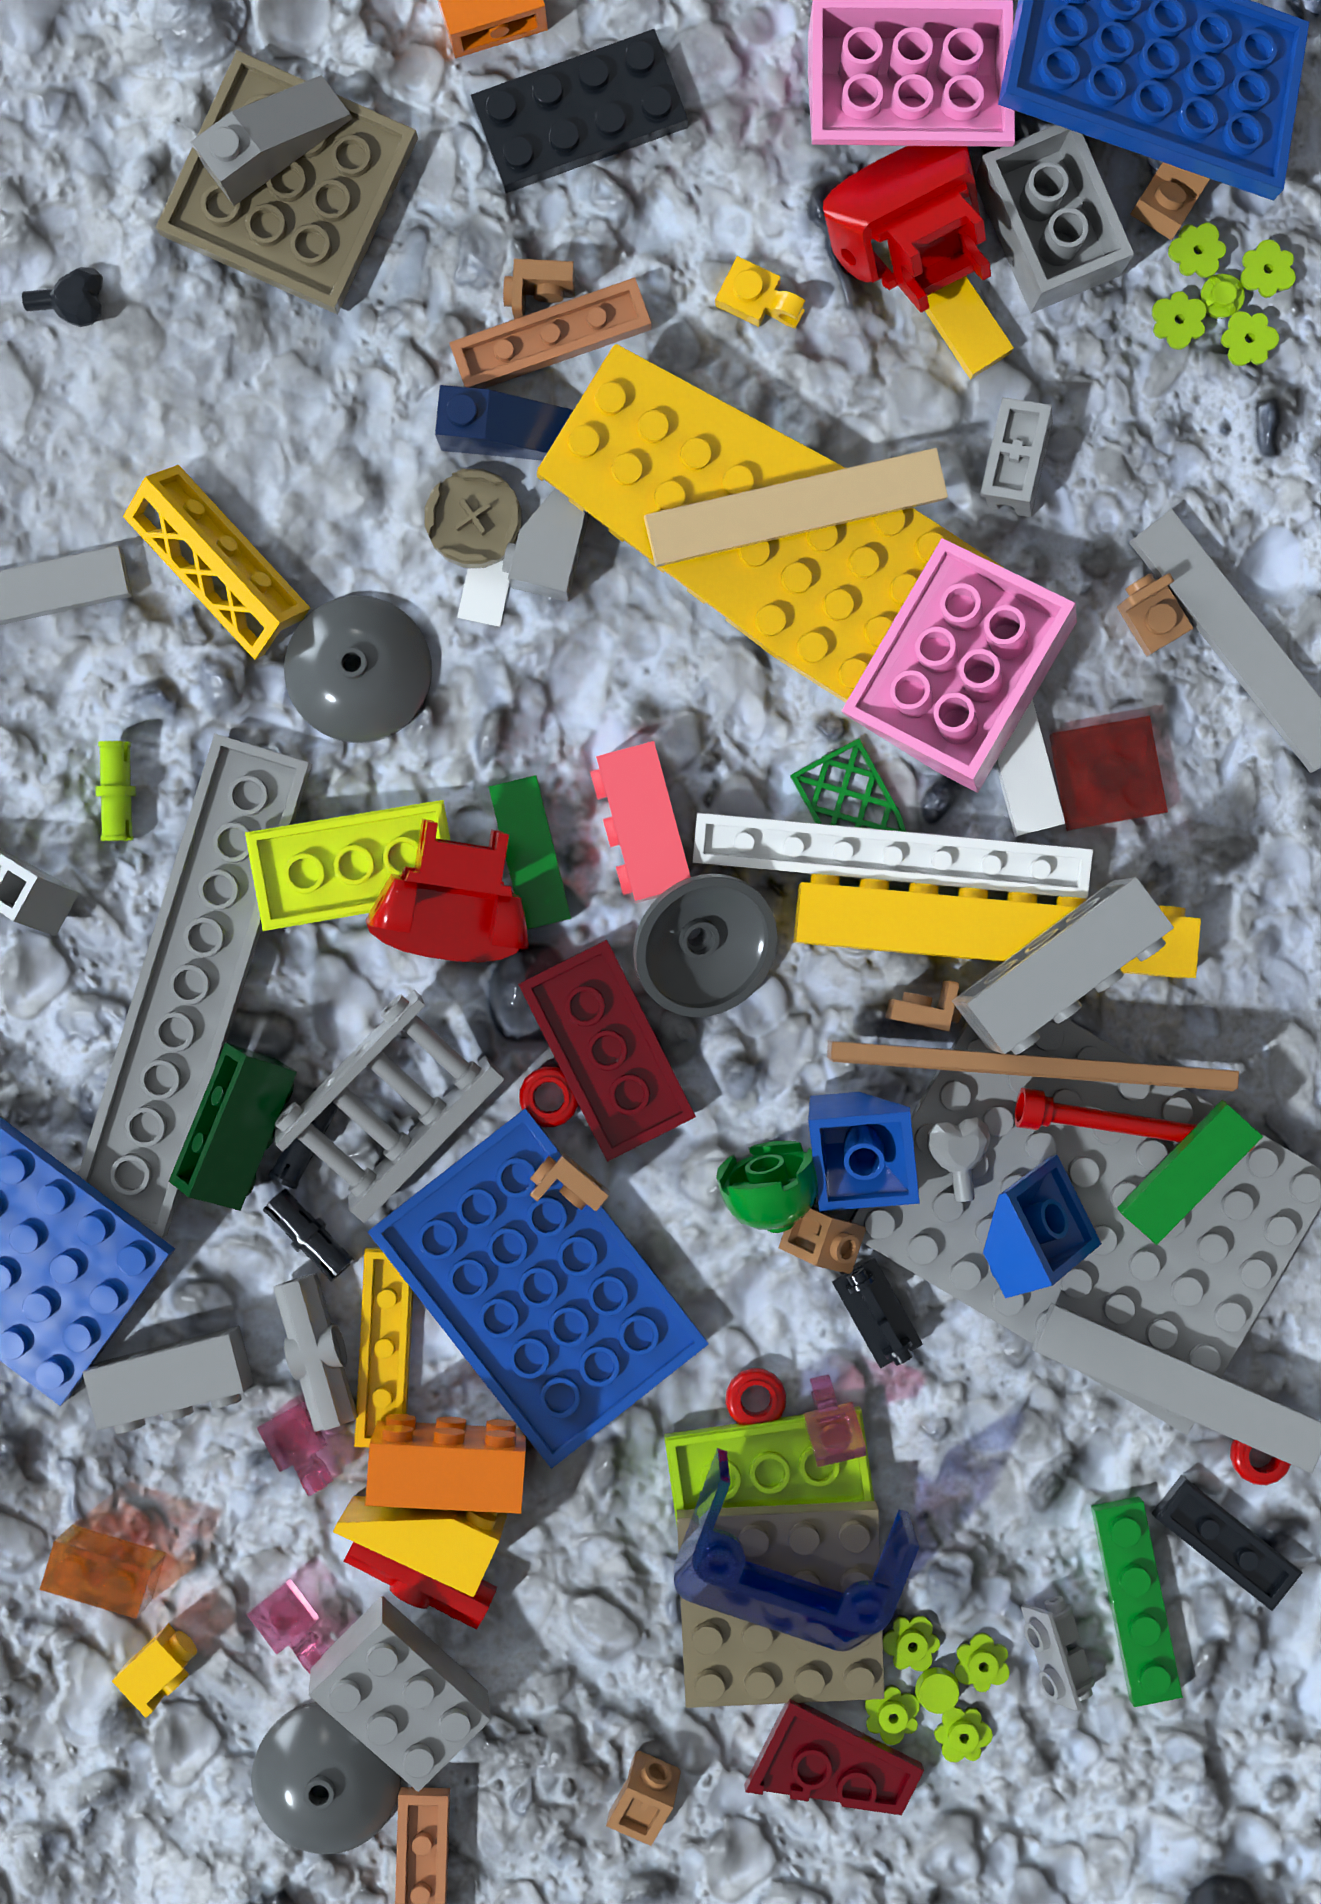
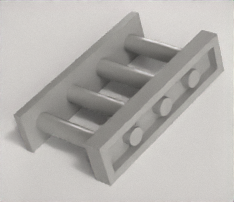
[275,990,505,1224]

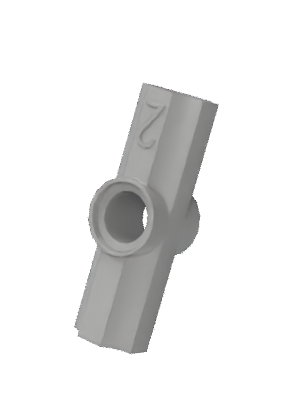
[273,1273,358,1432]

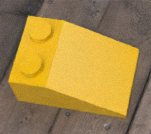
[333,1496,508,1597]

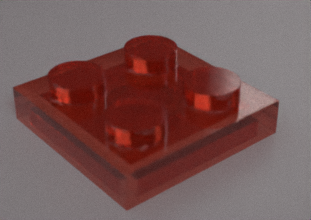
[1049,716,1168,831]

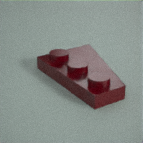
[744,1699,924,1816]

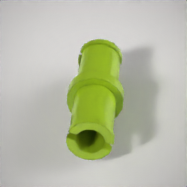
[95,741,136,841]

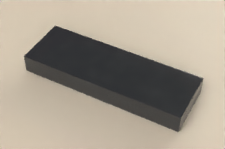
[1151,1475,1303,1611]

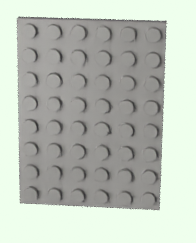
[849,1019,1321,1435]

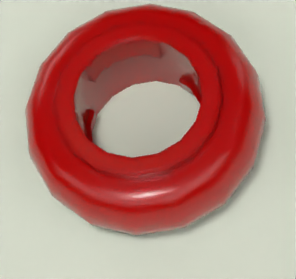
[519,1067,579,1128]
[725,1368,787,1425]
[1230,1440,1291,1486]

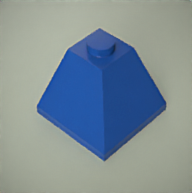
[808,1092,920,1211]
[983,1154,1102,1298]

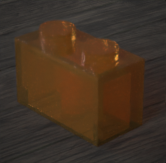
[39,1524,166,1619]

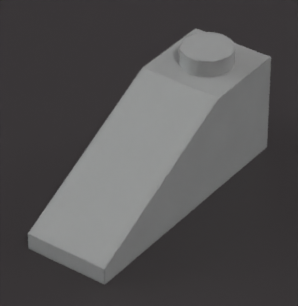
[190,75,352,206]
[502,488,590,602]
[0,848,79,937]

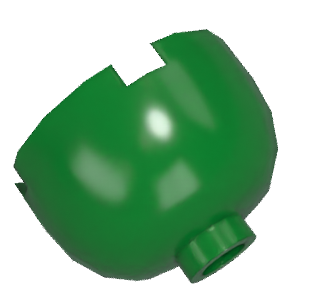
[716,1141,818,1233]

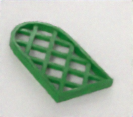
[790,738,906,832]

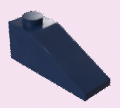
[435,385,573,461]

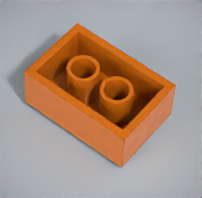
[365,1414,526,1514]

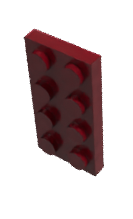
[518,940,696,1162]

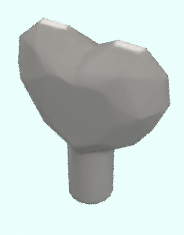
[927,1117,991,1202]

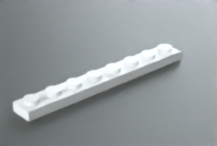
[692,812,1093,899]

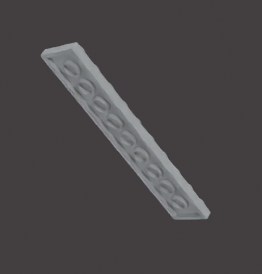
[78,733,313,1238]

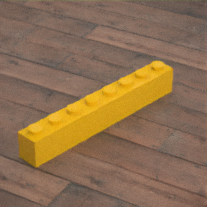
[793,874,1201,979]

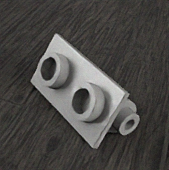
[1020,1596,1095,1711]

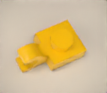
[715,256,806,329]

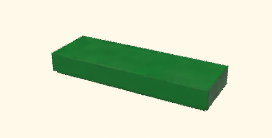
[488,775,572,930]
[1117,1099,1263,1245]

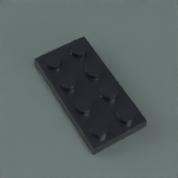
[471,28,688,194]

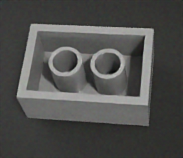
[974,125,1134,313]
[309,1596,491,1792]

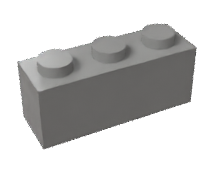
[82,1326,254,1434]

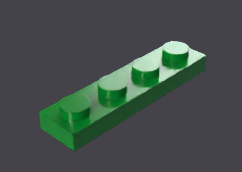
[1091,1496,1183,1707]

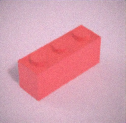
[590,741,691,903]

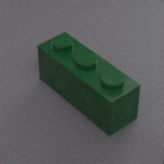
[168,1043,297,1211]

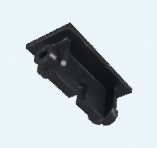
[831,1257,923,1369]

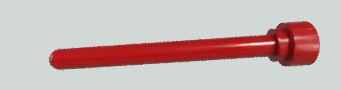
[1015,1088,1255,1152]

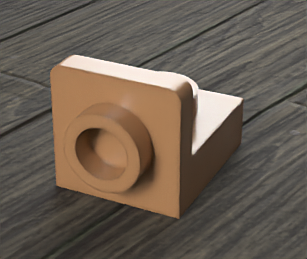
[1130,162,1210,240]
[503,258,576,319]
[1117,573,1194,657]
[885,981,962,1032]
[530,1152,610,1211]
[778,1207,866,1274]
[606,1751,681,1846]

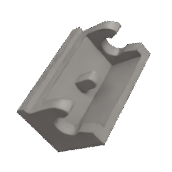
[980,397,1053,517]

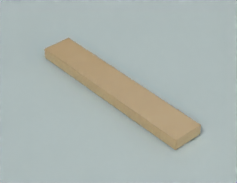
[644,448,948,567]

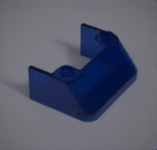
[674,1448,919,1651]

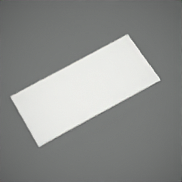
[457,559,510,627]

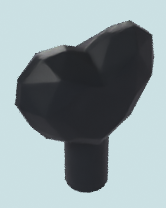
[22,267,103,327]

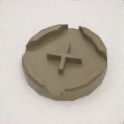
[425,469,522,568]

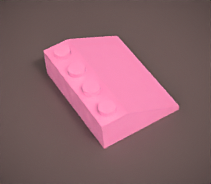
[808,0,1015,147]
[841,538,1077,793]

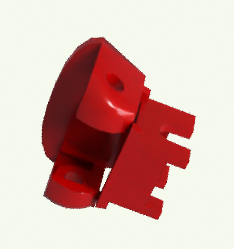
[823,146,991,313]
[365,818,528,963]

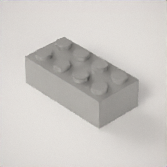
[952,877,1174,1055]

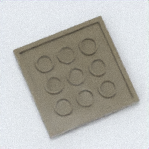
[155,50,418,315]
[677,1501,884,1708]

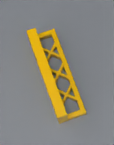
[123,465,310,660]

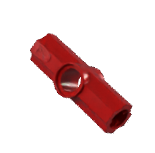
[343,1542,497,1630]

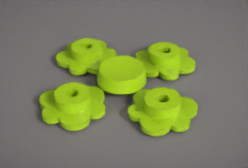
[1151,223,1296,366]
[865,1615,1010,1762]

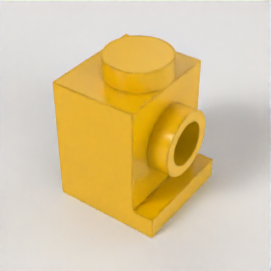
[112,1623,197,1718]

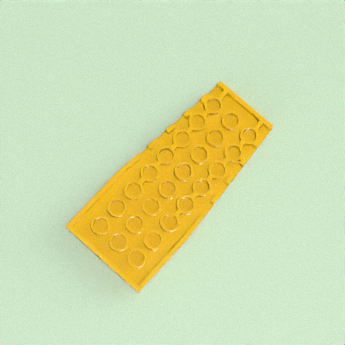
[537,344,1004,703]

